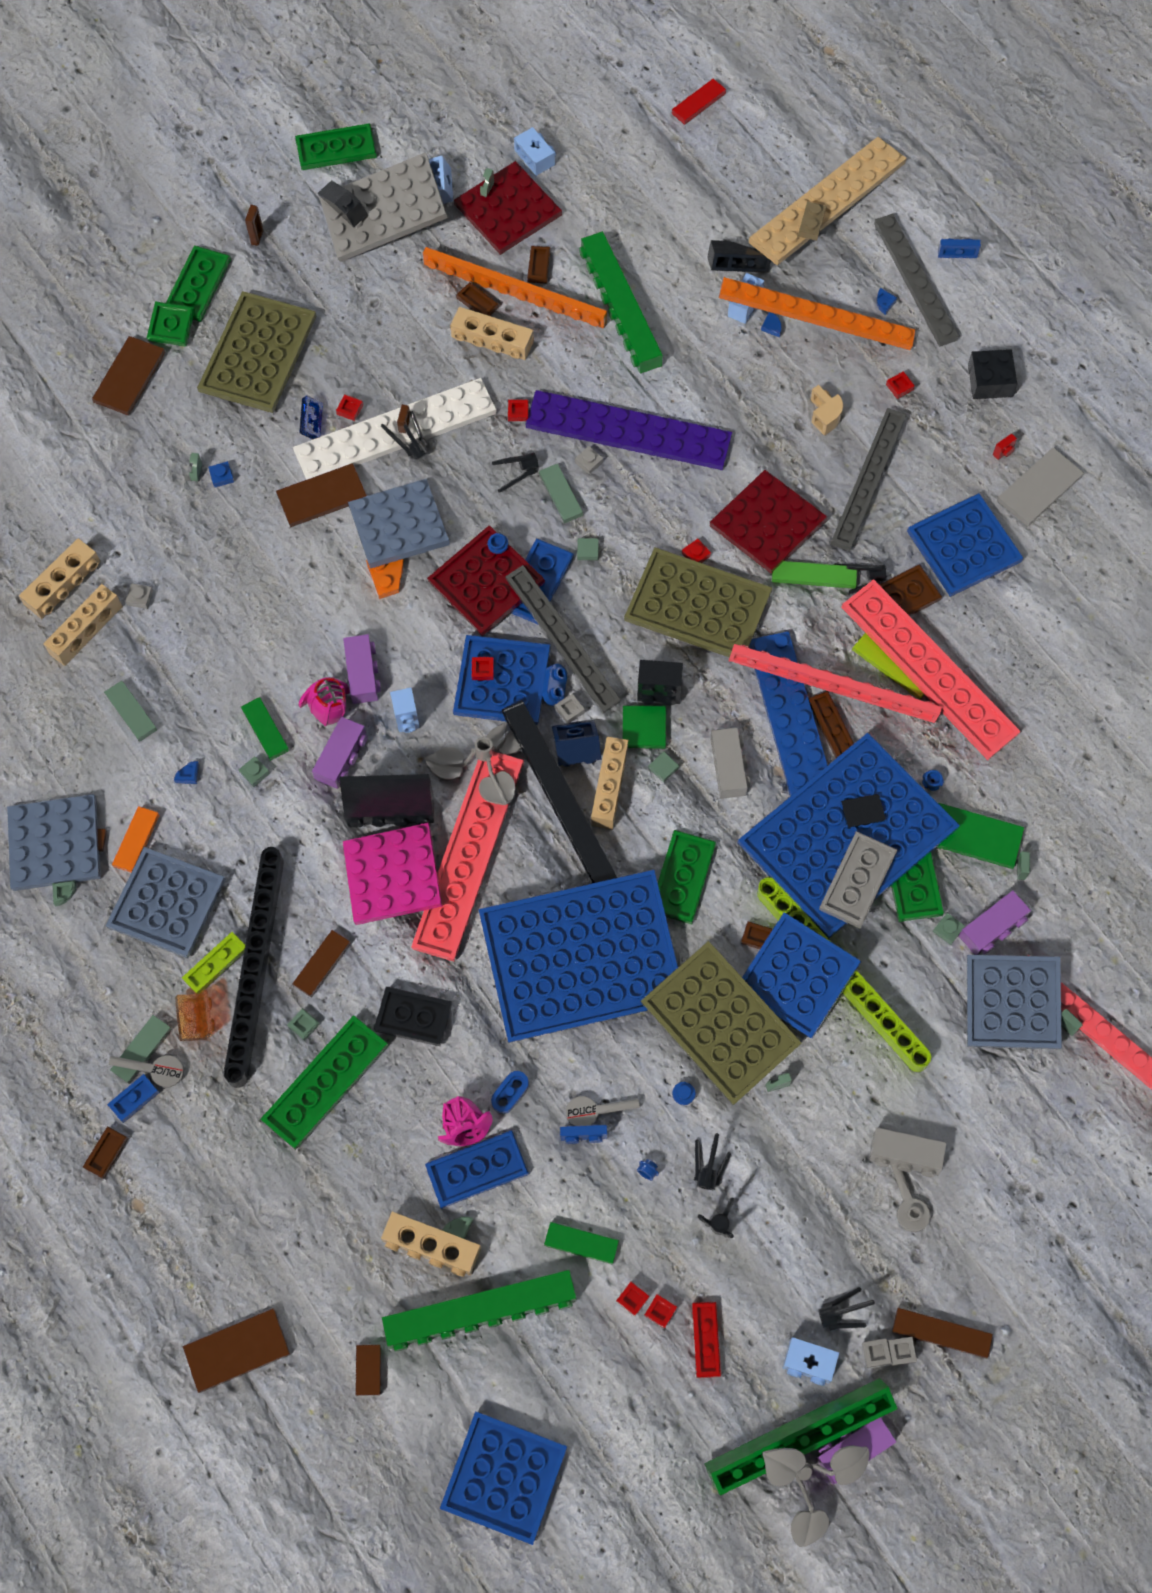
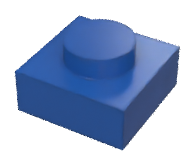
[208,461,234,488]

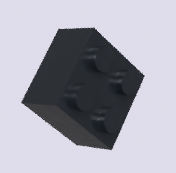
[968,349,1018,399]
[637,660,683,706]

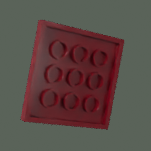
[454,161,562,255]
[710,470,827,574]
[427,525,545,636]

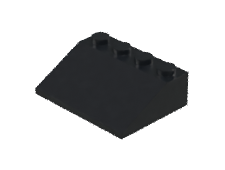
[340,774,434,828]

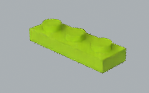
[182,932,245,995]

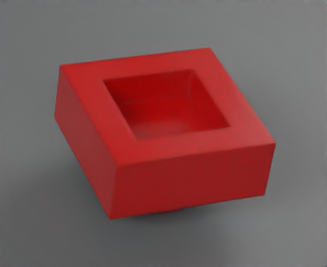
[886,371,915,399]
[336,394,363,421]
[508,400,529,421]
[993,433,1017,460]
[682,539,711,563]
[472,657,494,680]
[616,1282,650,1317]
[644,1294,677,1329]

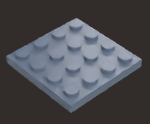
[348,479,450,569]
[7,794,101,891]
[106,847,226,959]
[967,955,1062,1049]

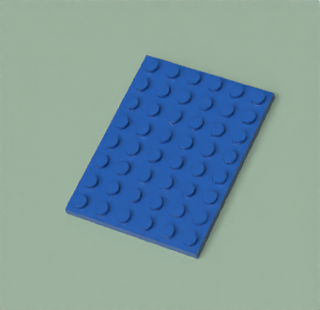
[737,733,960,939]
[478,870,678,1043]

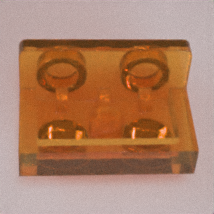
[175,990,215,1041]

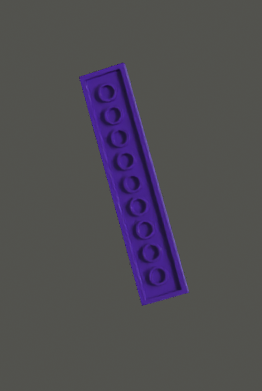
[525,390,732,470]

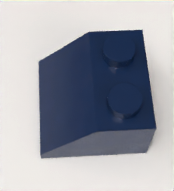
[552,720,602,767]

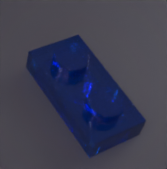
[299,395,323,440]

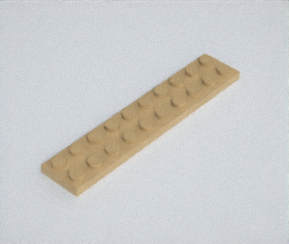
[748,137,907,266]

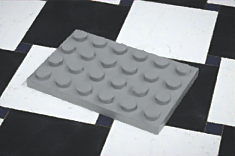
[319,152,448,262]

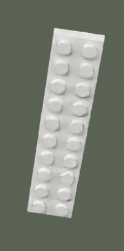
[293,378,496,480]

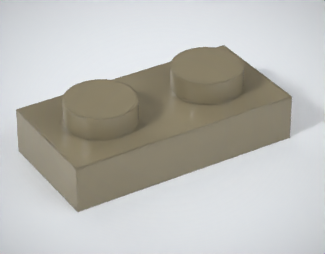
[798,201,826,241]

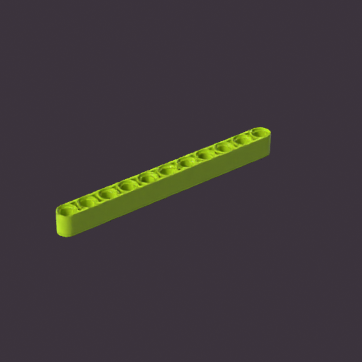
[757,877,931,1072]

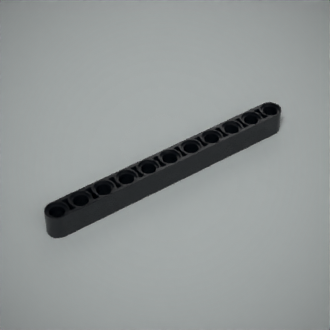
[502,700,617,884]
[224,847,284,1088]

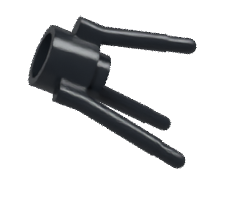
[381,411,428,459]
[492,452,539,493]
[834,563,887,594]
[694,1133,731,1191]
[697,1198,734,1238]
[818,1287,875,1331]

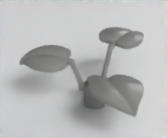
[425,723,520,805]
[763,1445,869,1547]

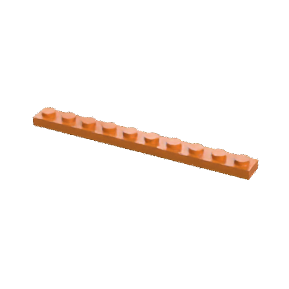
[423,247,607,328]
[718,277,915,350]

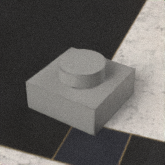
[575,446,604,475]
[126,583,153,609]
[555,694,585,724]
[887,1337,917,1366]
[862,1339,892,1368]

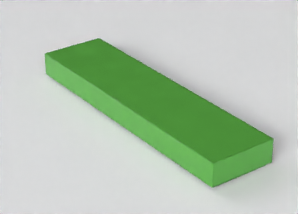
[772,561,857,589]

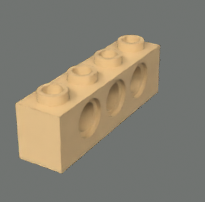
[450,307,534,360]
[19,538,101,619]
[43,584,123,666]
[591,737,628,830]
[381,1212,481,1277]

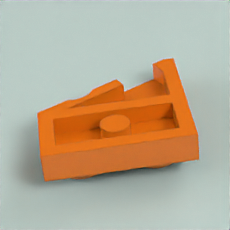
[366,559,404,599]

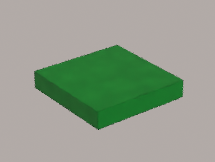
[147,301,195,347]
[622,706,666,749]

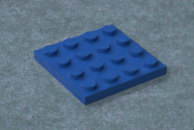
[907,493,1023,597]
[453,635,550,725]
[742,912,862,1039]
[440,1411,567,1545]

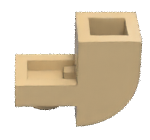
[811,385,843,436]

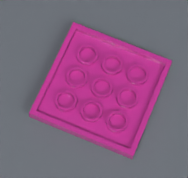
[343,823,443,925]

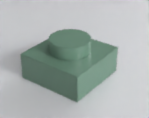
[239,756,270,787]
[933,913,965,945]

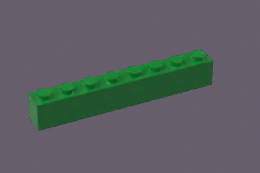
[579,231,663,374]
[382,1270,577,1352]
[704,1378,898,1496]

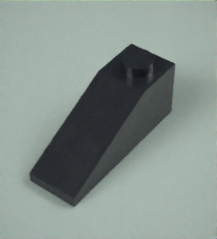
[318,180,368,227]
[707,240,771,273]

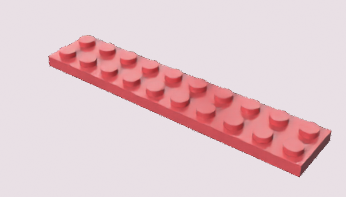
[841,579,1021,760]
[411,751,524,962]

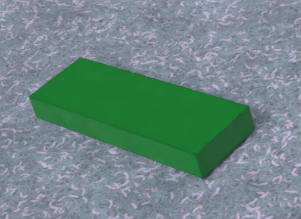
[241,697,289,761]
[544,1222,619,1265]

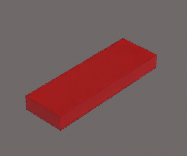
[672,78,726,125]
[692,1302,721,1378]

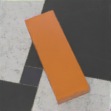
[112,806,160,873]

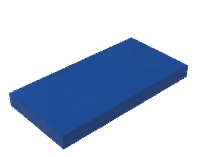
[510,538,574,625]
[425,1130,529,1209]

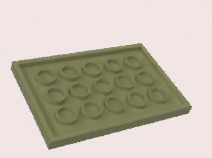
[197,291,317,413]
[624,547,772,658]
[641,941,801,1105]

